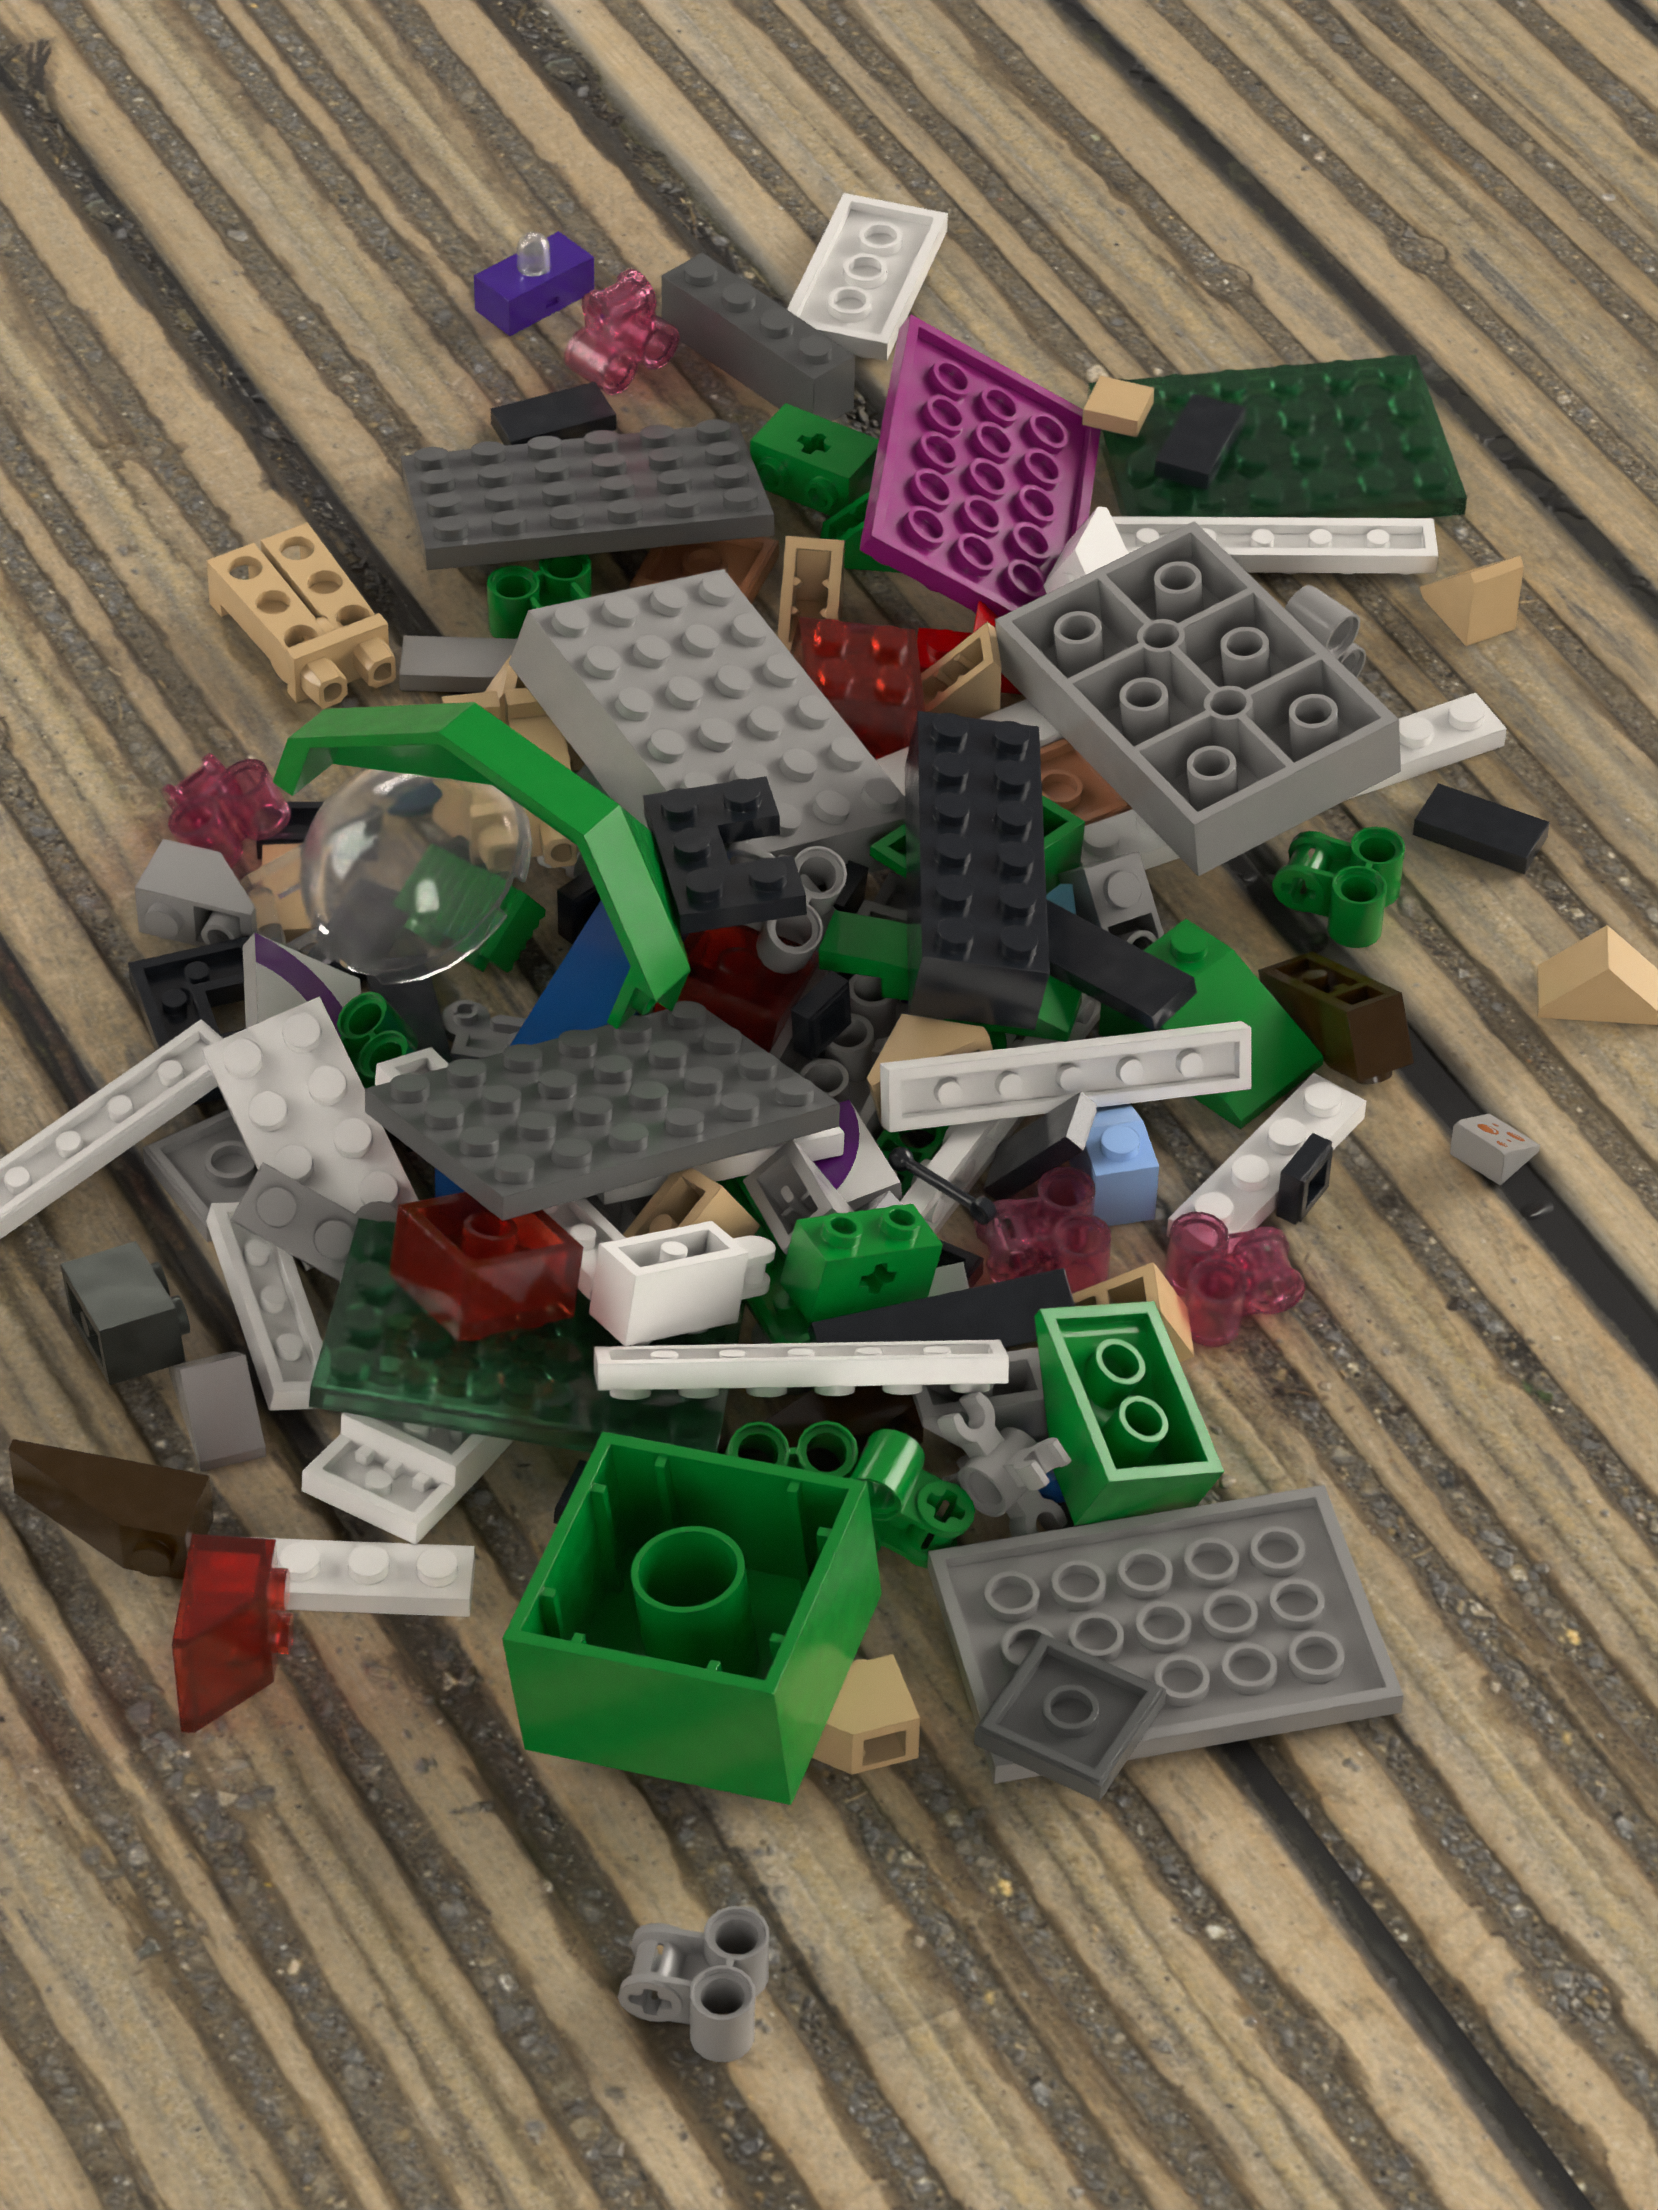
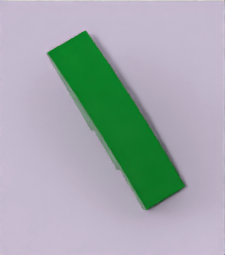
[818,910,1082,1042]

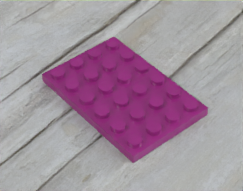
[859,314,1101,618]

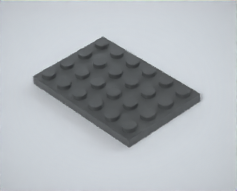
[401,419,775,570]
[365,1001,840,1221]

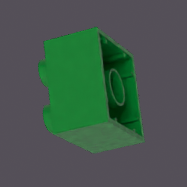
[502,1431,882,1805]

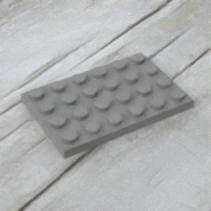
[928,1485,1404,1784]

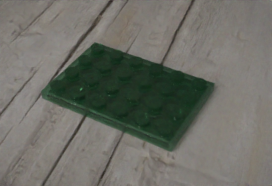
[1087,354,1467,518]
[309,1218,746,1453]

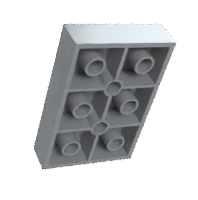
[995,521,1401,876]
[509,569,905,886]

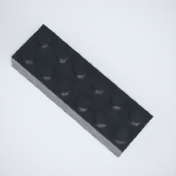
[905,711,1050,1030]

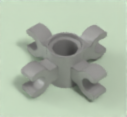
[937,1392,1072,1537]

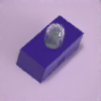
[474,231,595,336]

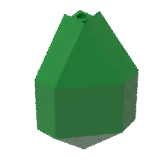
[273,702,691,1029]

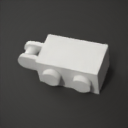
[589,1221,776,1346]

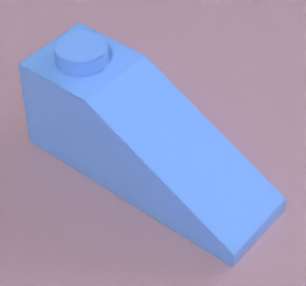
[1069,1104,1159,1229]

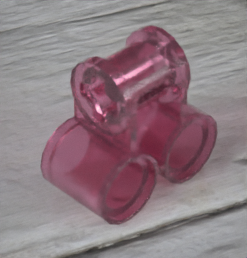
[564,268,680,395]
[160,753,291,868]
[973,1167,1112,1294]
[1164,1212,1305,1347]

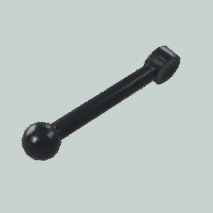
[888,1146,997,1225]

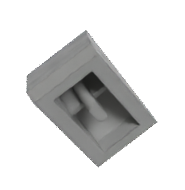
[743,1140,854,1255]
[169,1351,266,1471]

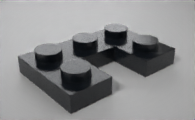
[643,776,807,935]
[128,936,250,1106]

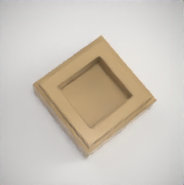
[1082,376,1154,437]

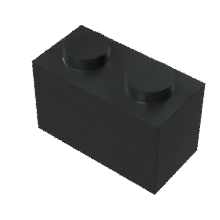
[60,1241,190,1385]

